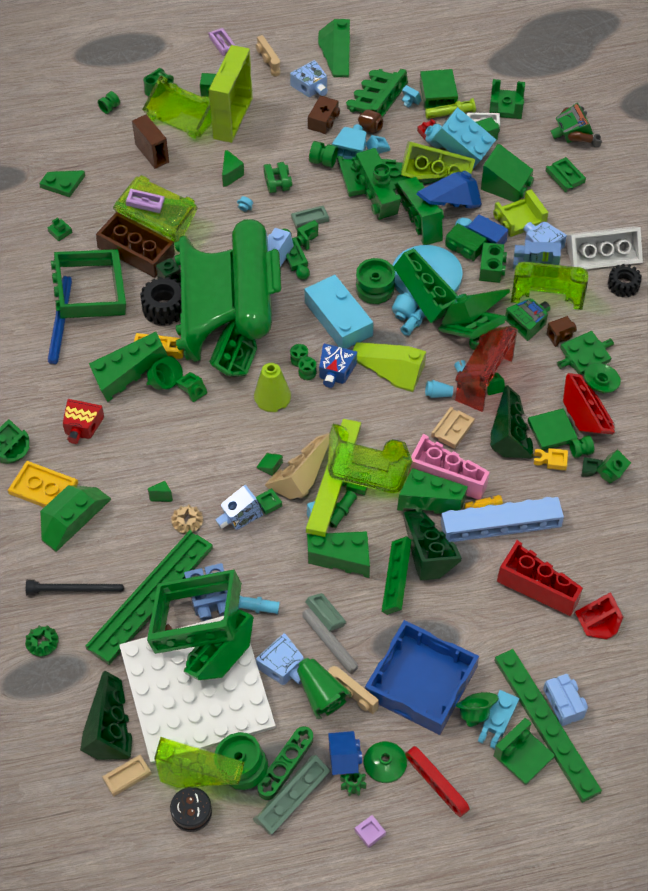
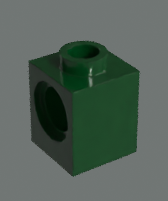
[156,258,181,283]

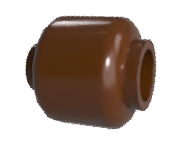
[358,109,384,134]

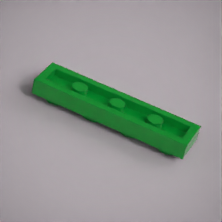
[381,536,412,615]

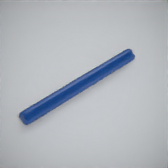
[48,276,72,364]

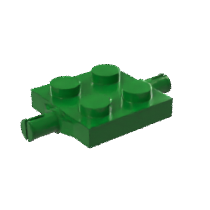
[557,331,614,375]

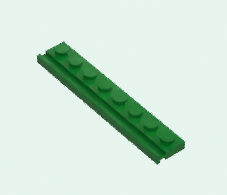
[85,530,213,665]

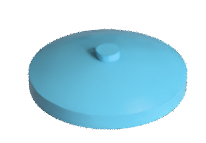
[393,245,463,294]

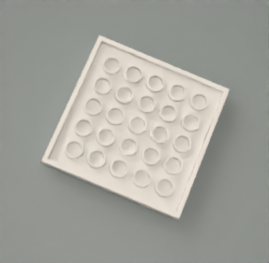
[120,616,276,764]

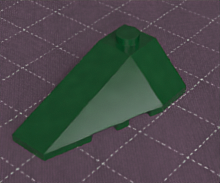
[490,385,533,459]
[403,511,462,581]
[80,671,132,760]

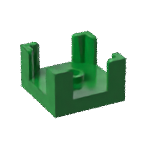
[489,79,525,119]

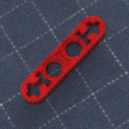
[405,746,470,817]

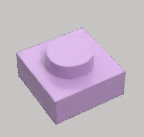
[355,815,386,848]

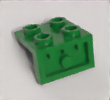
[494,718,555,785]

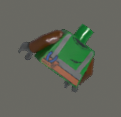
[550,103,602,147]

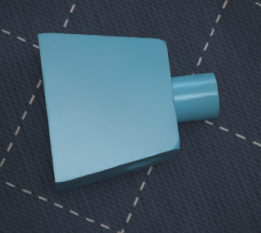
[332,124,366,159]

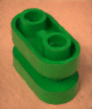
[263,162,292,194]

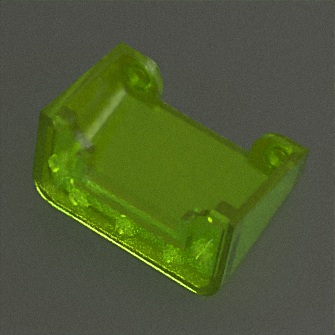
[142,75,212,139]
[113,175,198,243]
[511,262,588,310]
[328,423,413,493]

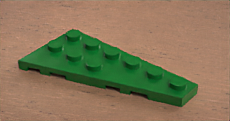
[337,156,445,197]

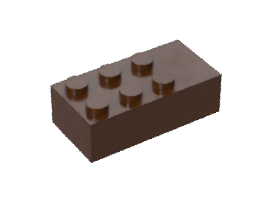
[96,212,175,278]

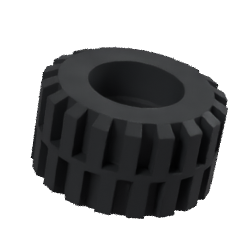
[140,277,182,326]

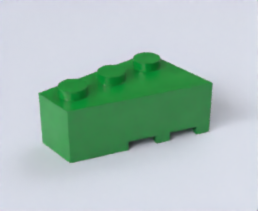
[307,531,370,578]

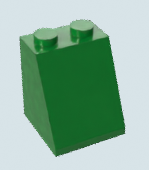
[481,144,534,202]

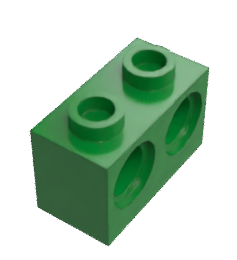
[479,242,507,283]

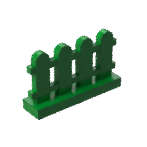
[346,69,408,118]

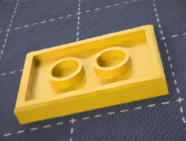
[8,461,78,507]

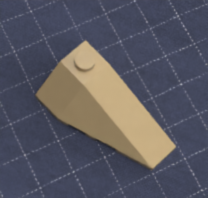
[265,433,332,499]

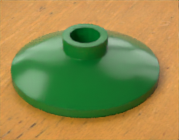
[584,363,621,393]
[364,741,407,783]

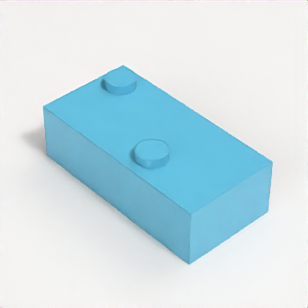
[304,275,373,349]

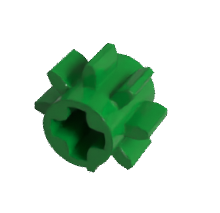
[340,772,367,796]

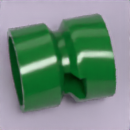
[309,141,338,168]

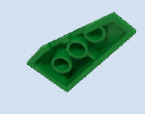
[318,19,350,77]

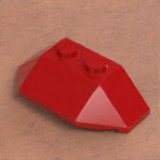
[563,373,615,435]

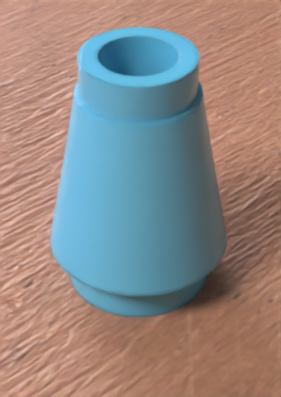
[425,380,454,398]

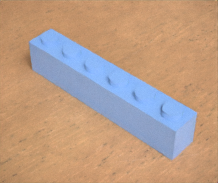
[441,497,564,542]

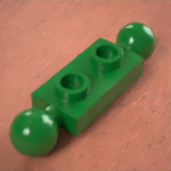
[281,229,310,280]

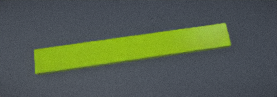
[306,419,361,537]

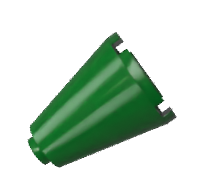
[297,658,352,719]

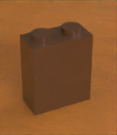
[132,114,169,169]

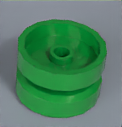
[356,258,395,304]
[214,732,269,790]

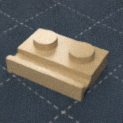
[431,407,475,449]

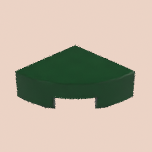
[581,457,603,477]

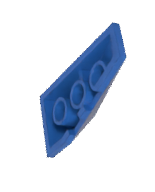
[416,171,482,209]

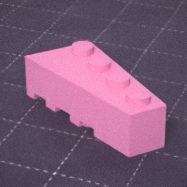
[408,434,490,500]

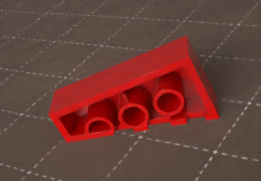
[497,540,583,617]

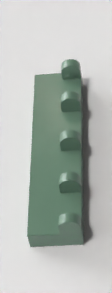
[253,755,330,835]

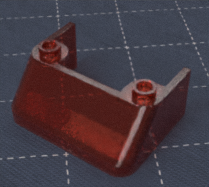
[455,326,518,412]

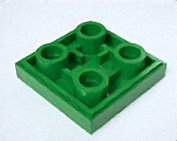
[528,408,578,451]

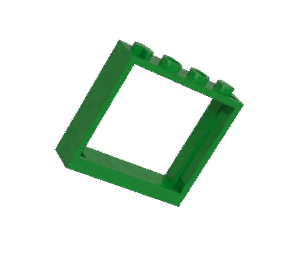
[51,249,126,319]
[147,569,242,654]

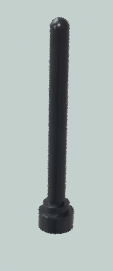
[25,579,124,596]

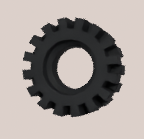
[608,264,642,297]

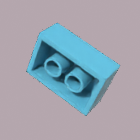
[433,107,496,168]

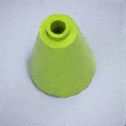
[254,363,291,412]

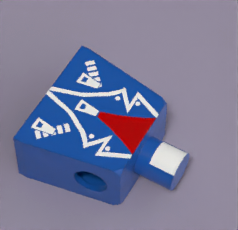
[319,343,357,388]

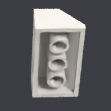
[566,226,643,271]

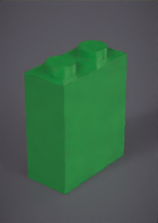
[420,69,458,109]

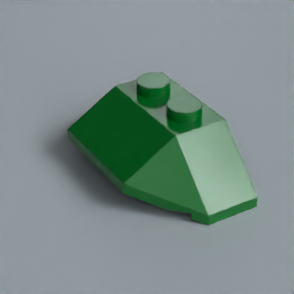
[209,320,257,376]
[40,485,111,552]
[184,609,254,680]

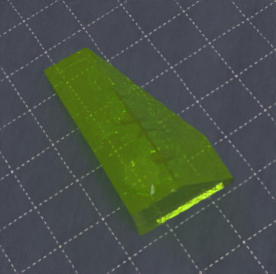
[154,737,245,788]

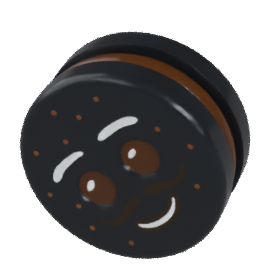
[170,787,212,832]

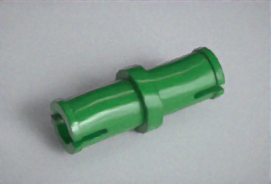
[329,491,357,528]

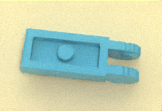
[478,690,519,749]

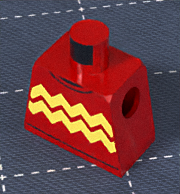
[63,399,104,444]

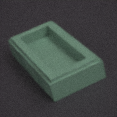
[291,205,329,230]
[305,593,346,631]

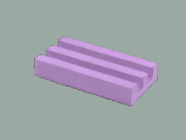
[209,28,236,56]
[126,189,165,213]

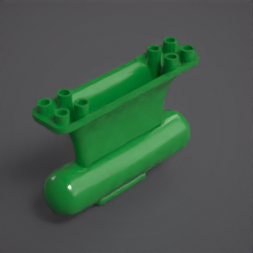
[175,219,282,362]

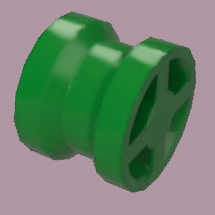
[290,344,309,367]
[298,357,317,381]

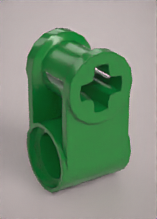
[143,68,174,97]

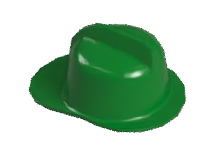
[146,356,183,390]
[456,692,499,727]

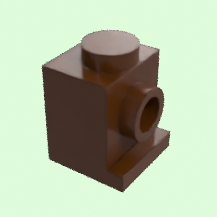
[546,316,577,347]

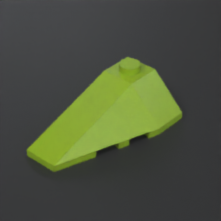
[401,141,475,179]
[353,342,426,392]

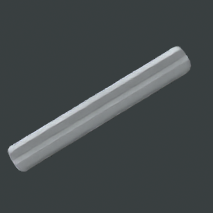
[302,608,358,673]

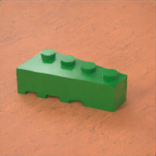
[353,148,401,220]
[397,177,444,245]
[393,248,458,323]
[89,332,168,402]

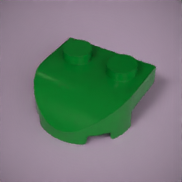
[0,419,29,464]

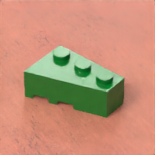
[397,468,468,514]

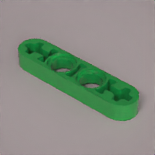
[258,726,313,800]

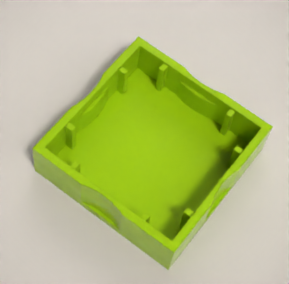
[209,45,253,143]

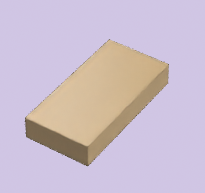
[102,754,152,797]

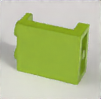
[493,189,549,237]

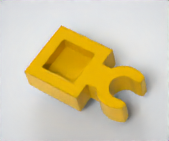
[534,448,568,470]

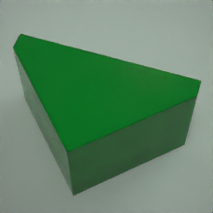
[222,150,244,187]

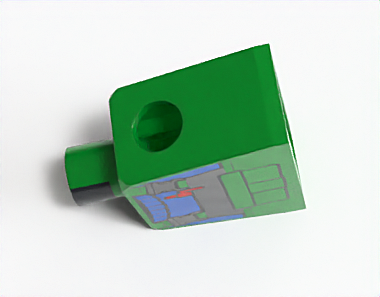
[505,298,551,341]

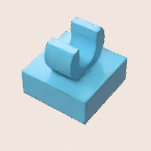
[402,85,422,108]

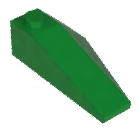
[442,289,510,325]

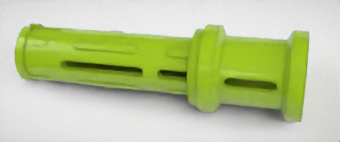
[425,98,476,119]

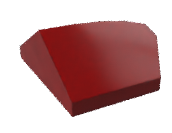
[575,592,624,639]

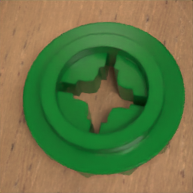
[25,625,59,656]

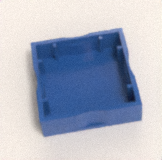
[365,620,479,735]

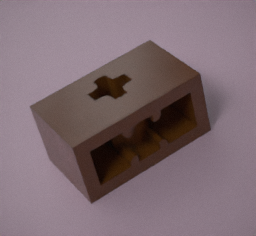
[308,95,340,134]

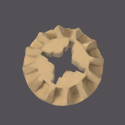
[171,504,203,533]

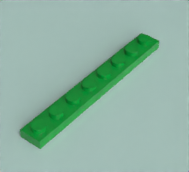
[494,649,602,803]

